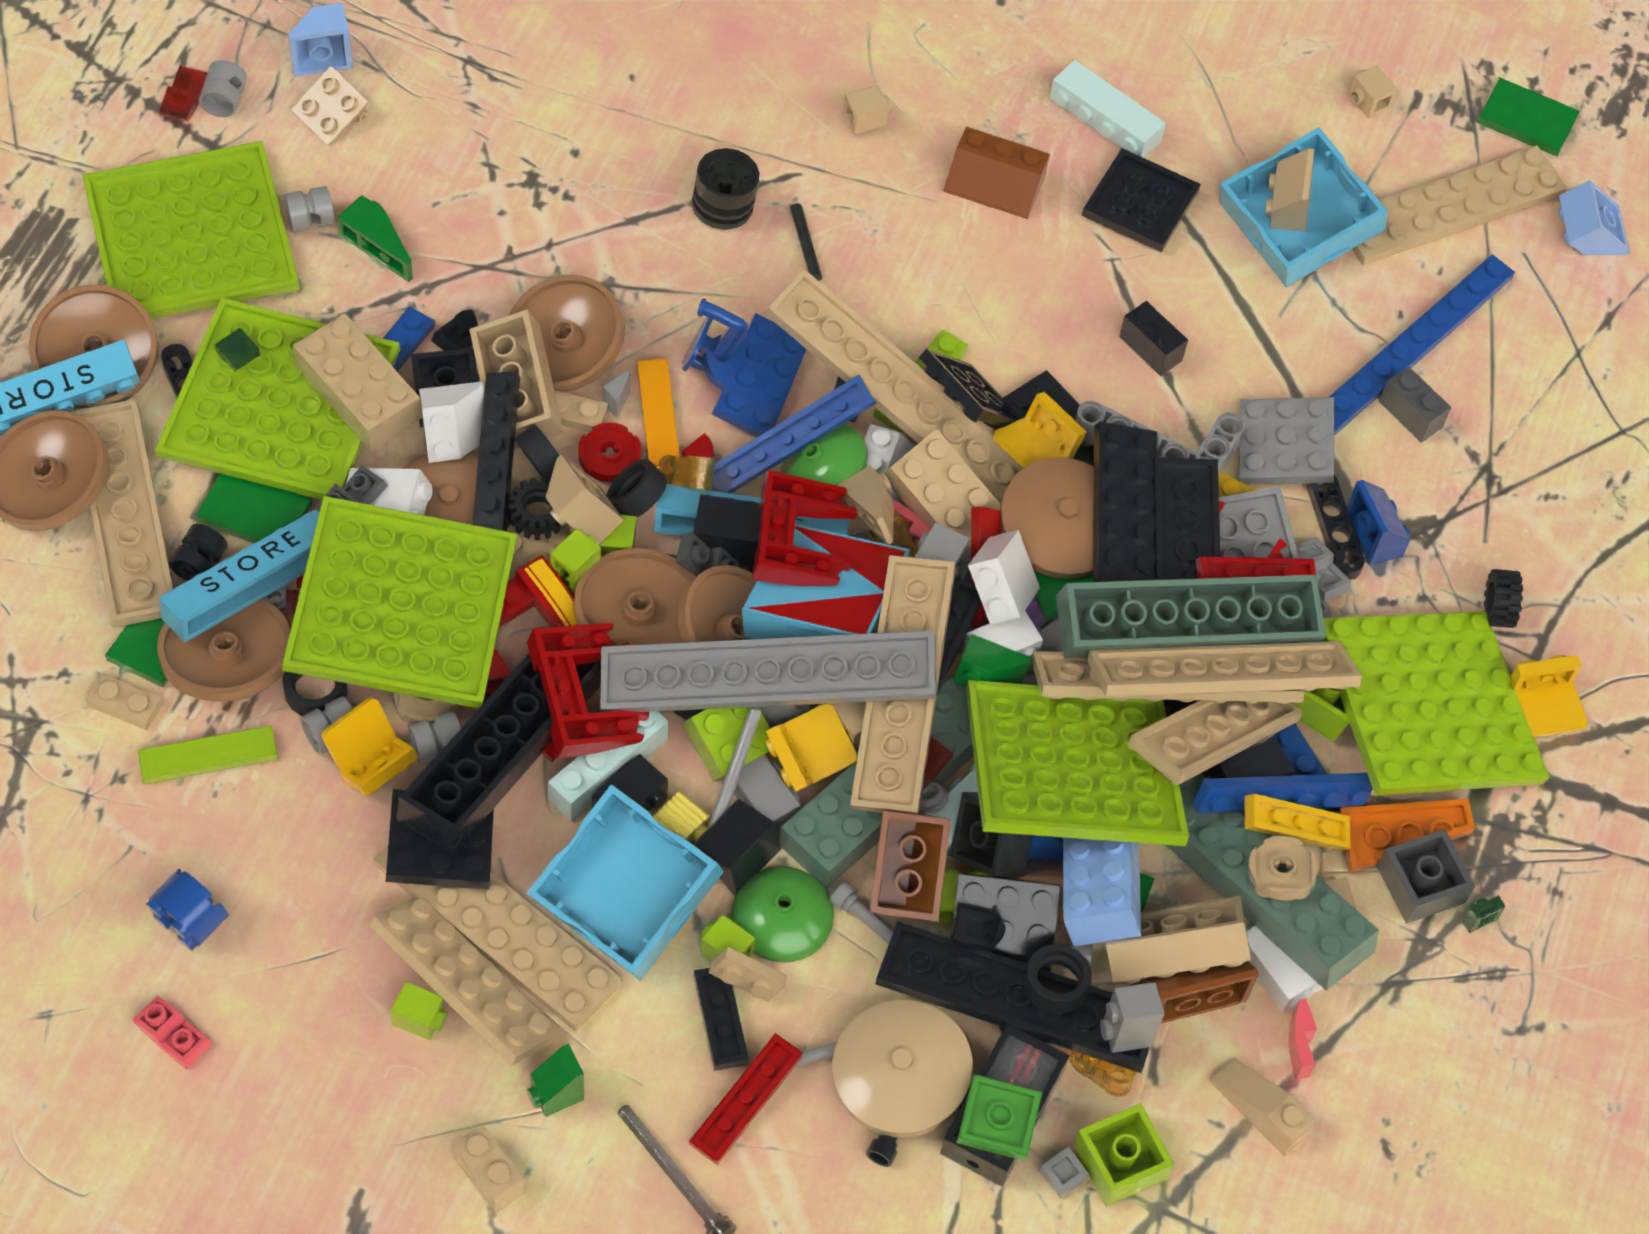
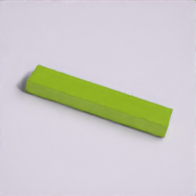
[138,725,278,785]

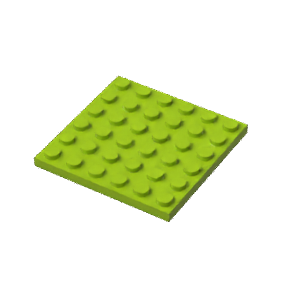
[82,141,300,319]
[155,297,401,500]
[282,496,517,709]
[1321,611,1550,796]
[966,680,1189,846]

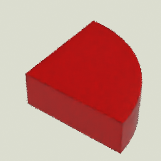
[682,433,714,472]

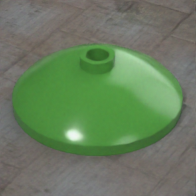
[781,424,868,500]
[732,867,834,962]

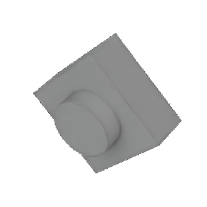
[1039,1147,1090,1198]

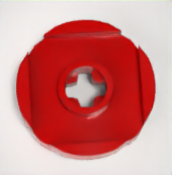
[578,422,641,482]

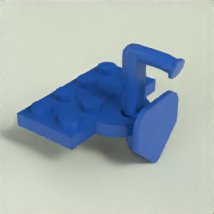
[682,298,806,437]

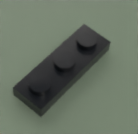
[693,968,749,1071]

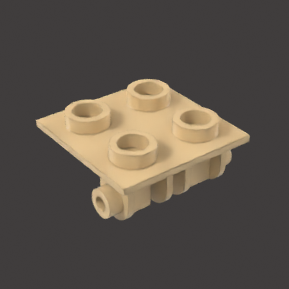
[291,66,369,146]

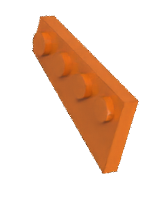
[1337,798,1475,874]

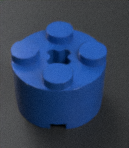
[146,868,229,951]

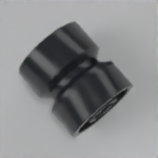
[168,523,228,581]

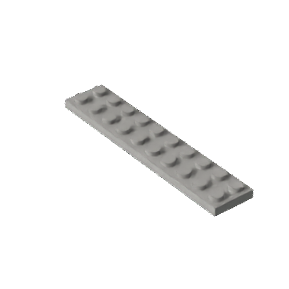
[600,631,937,712]

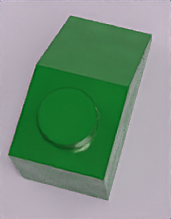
[953,634,1033,687]
[527,1044,584,1117]

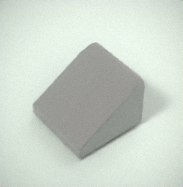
[603,370,630,418]

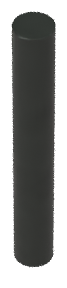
[790,203,822,281]

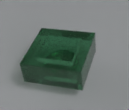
[214,328,260,372]
[1463,895,1506,933]

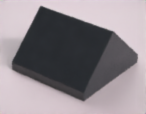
[693,494,762,567]
[692,799,781,895]

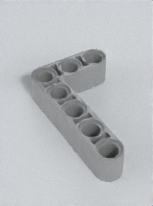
[1075,401,1244,479]

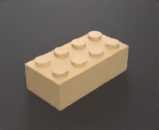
[469,309,564,449]
[293,313,422,451]
[884,428,1002,549]
[1106,896,1251,984]

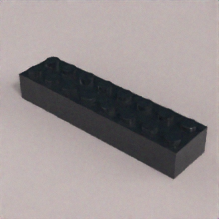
[397,625,601,855]

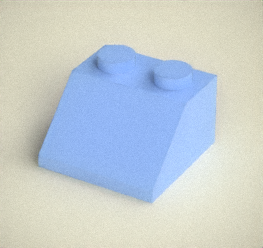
[288,2,353,77]
[1559,180,1630,255]

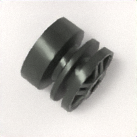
[691,148,760,230]

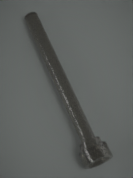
[618,1105,737,1234]

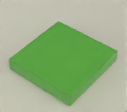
[957,1074,1042,1161]

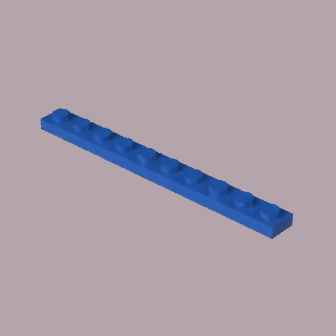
[1329,254,1515,436]

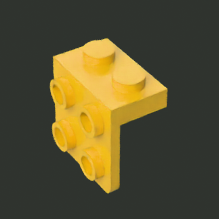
[993,392,1087,468]
[1510,655,1588,738]
[321,697,419,797]
[765,703,858,792]

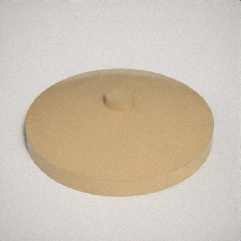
[832,1000,973,1138]

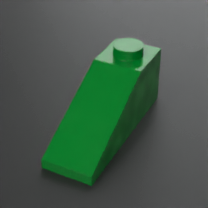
[337,195,413,282]

